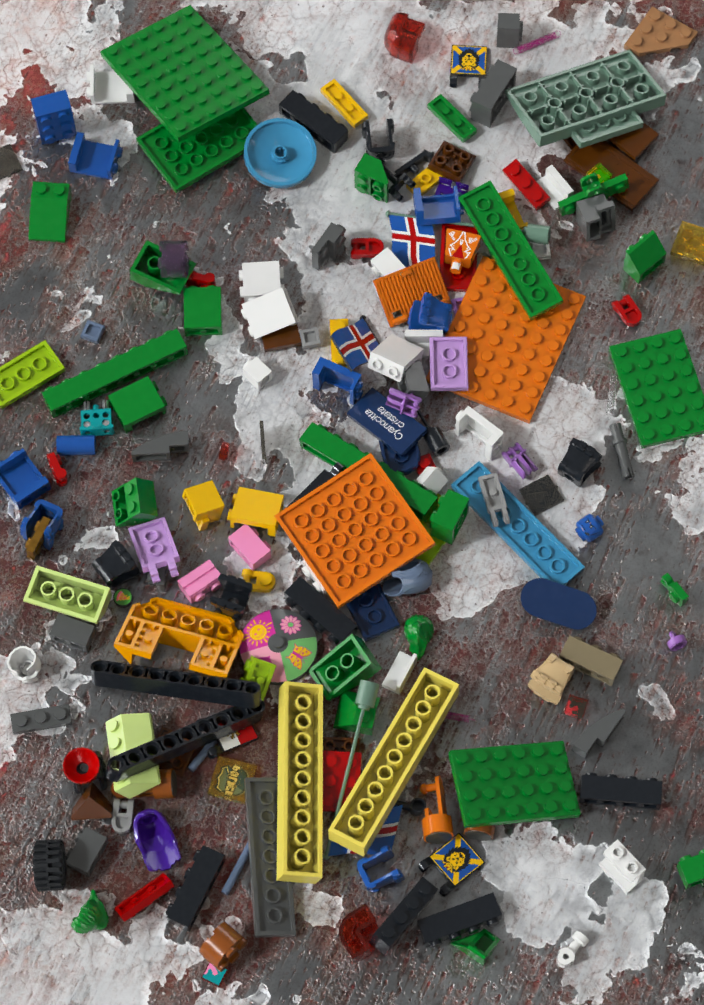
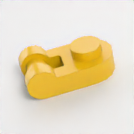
[241,569,276,593]

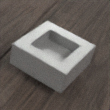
[299,327,321,350]

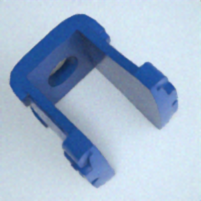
[408,292,453,334]
[20,499,64,550]
[357,845,405,893]

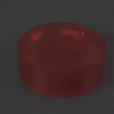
[218,441,230,461]

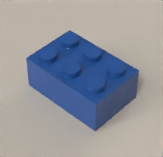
[31,90,77,145]

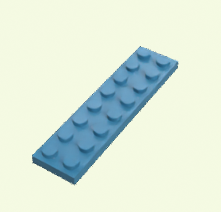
[451,461,585,585]

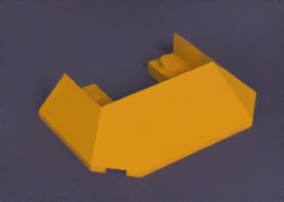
[114,597,244,678]

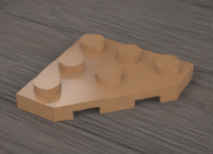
[624,7,698,57]

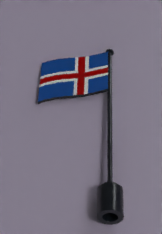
[330,315,450,456]

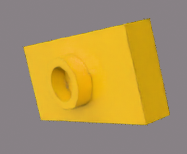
[406,168,445,196]

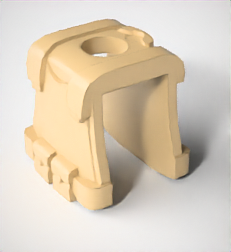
[527,653,575,705]

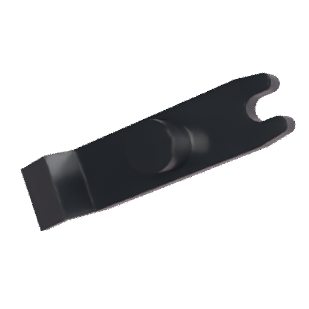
[395,149,434,178]

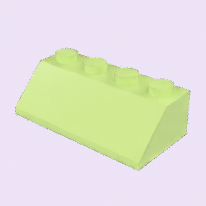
[23,566,112,624]
[106,713,161,799]

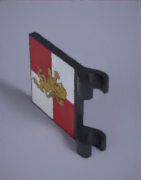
[195,717,259,759]

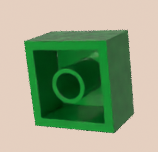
[429,489,469,545]

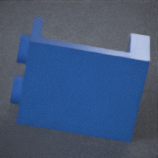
[68,132,123,180]

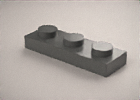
[10,704,72,735]

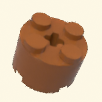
[199,922,248,972]

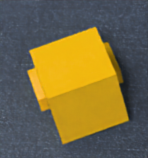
[182,480,225,531]

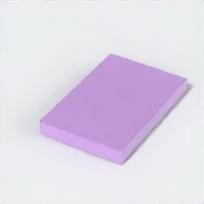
[429,337,468,391]

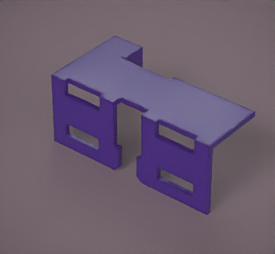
[435,177,469,195]

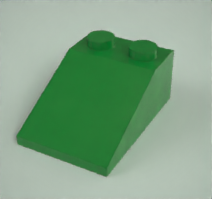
[28,181,72,243]
[130,240,196,295]
[308,634,382,701]

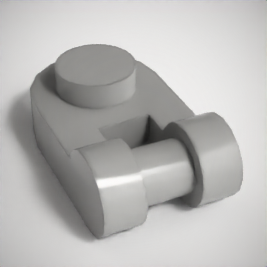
[112,798,135,835]

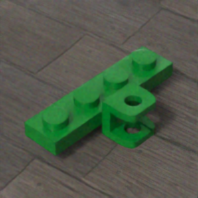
[558,173,629,216]

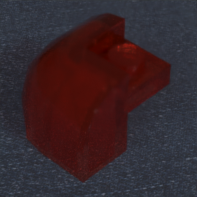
[384,13,425,64]
[339,903,379,963]

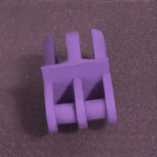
[385,387,422,418]
[501,442,538,480]

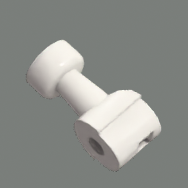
[557,931,589,968]

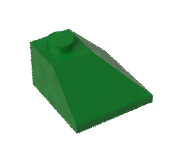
[333,691,380,736]

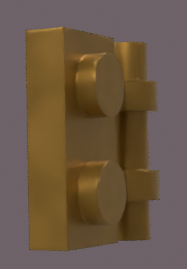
[25,516,51,560]

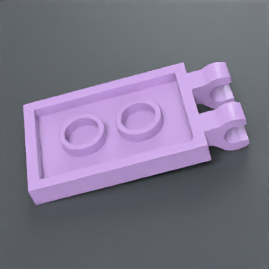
[128,517,180,584]

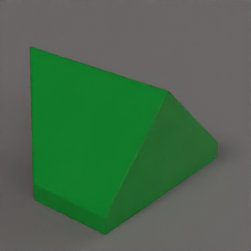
[450,928,501,965]

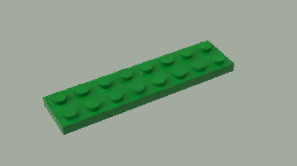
[458,180,563,320]

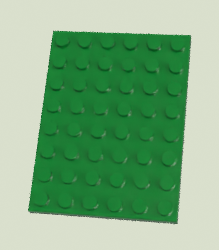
[100,5,270,143]

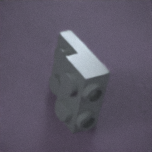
[312,222,346,271]

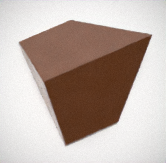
[71,781,113,820]

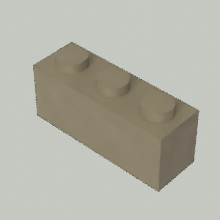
[559,635,623,686]

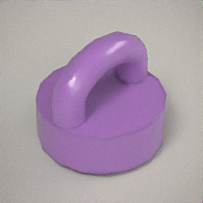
[667,631,687,651]

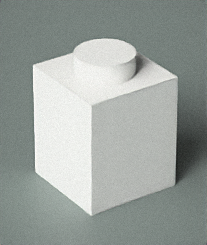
[243,356,272,391]
[415,466,448,494]

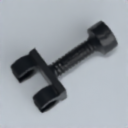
[377,157,416,202]

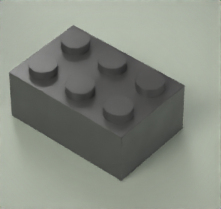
[469,59,517,128]

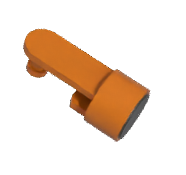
[420,776,454,844]

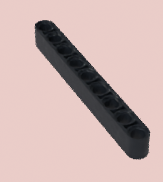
[90,660,261,708]
[106,699,265,782]

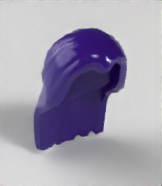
[133,808,181,872]

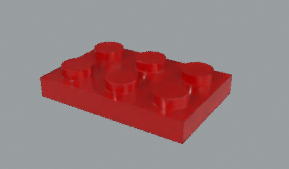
[323,751,362,812]

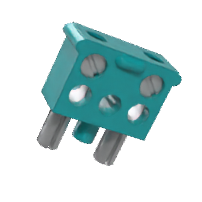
[79,400,115,436]

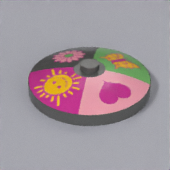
[239,609,318,685]

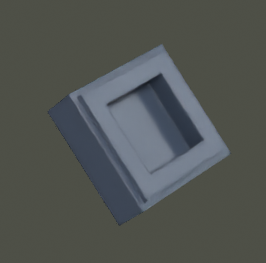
[80,320,105,344]

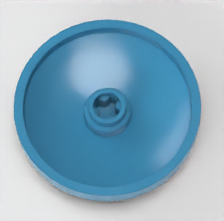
[244,118,317,188]

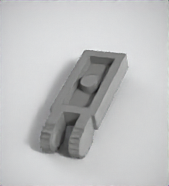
[478,472,510,527]

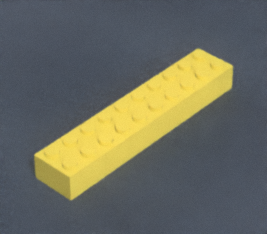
[328,667,459,857]
[277,681,323,884]

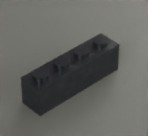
[279,90,348,153]
[284,576,358,646]
[579,773,662,810]
[165,845,226,932]
[369,877,439,955]
[417,892,502,948]

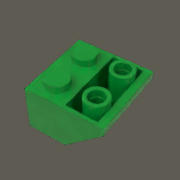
[354,153,389,203]
[623,230,667,284]
[111,477,158,527]

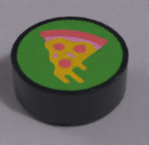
[113,588,133,608]

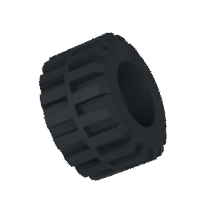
[33,839,66,891]

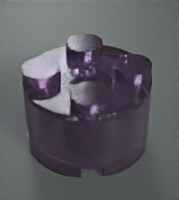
[158,240,189,278]

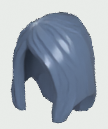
[383,558,433,597]

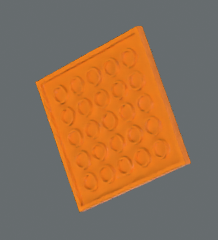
[274,453,436,609]

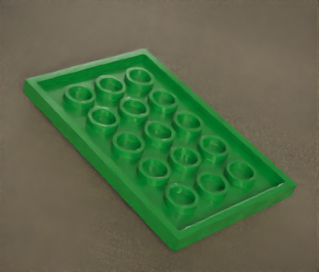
[136,108,257,193]
[609,329,704,449]
[448,741,581,828]

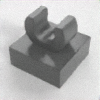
[147,567,166,592]

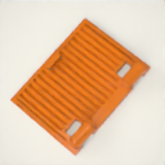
[373,257,452,328]

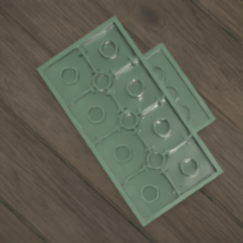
[505,49,666,148]

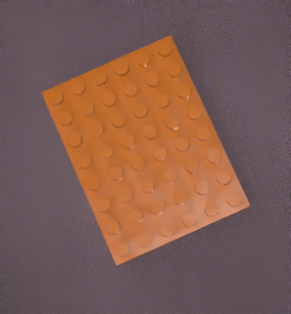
[426,256,586,424]

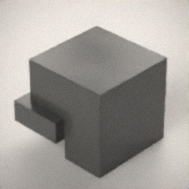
[576,194,615,242]

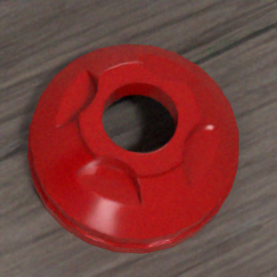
[63,747,100,784]

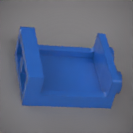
[413,186,464,226]
[312,357,363,405]
[0,448,51,510]

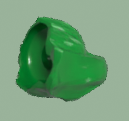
[403,614,434,661]
[71,889,109,934]

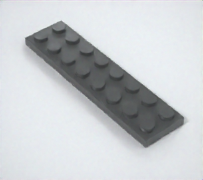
[244,777,296,937]

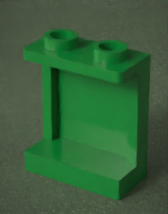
[183,285,222,336]
[108,376,168,433]

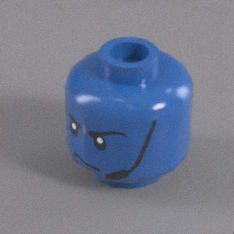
[575,514,604,542]

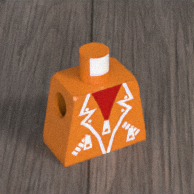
[445,228,481,274]

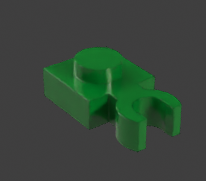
[660,573,689,607]

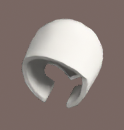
[7,646,41,684]

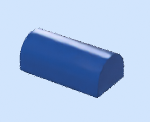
[56,435,96,456]

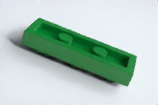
[427,94,477,143]

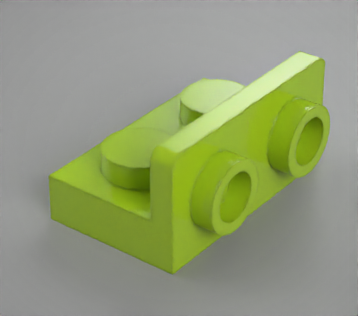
[239,655,276,701]

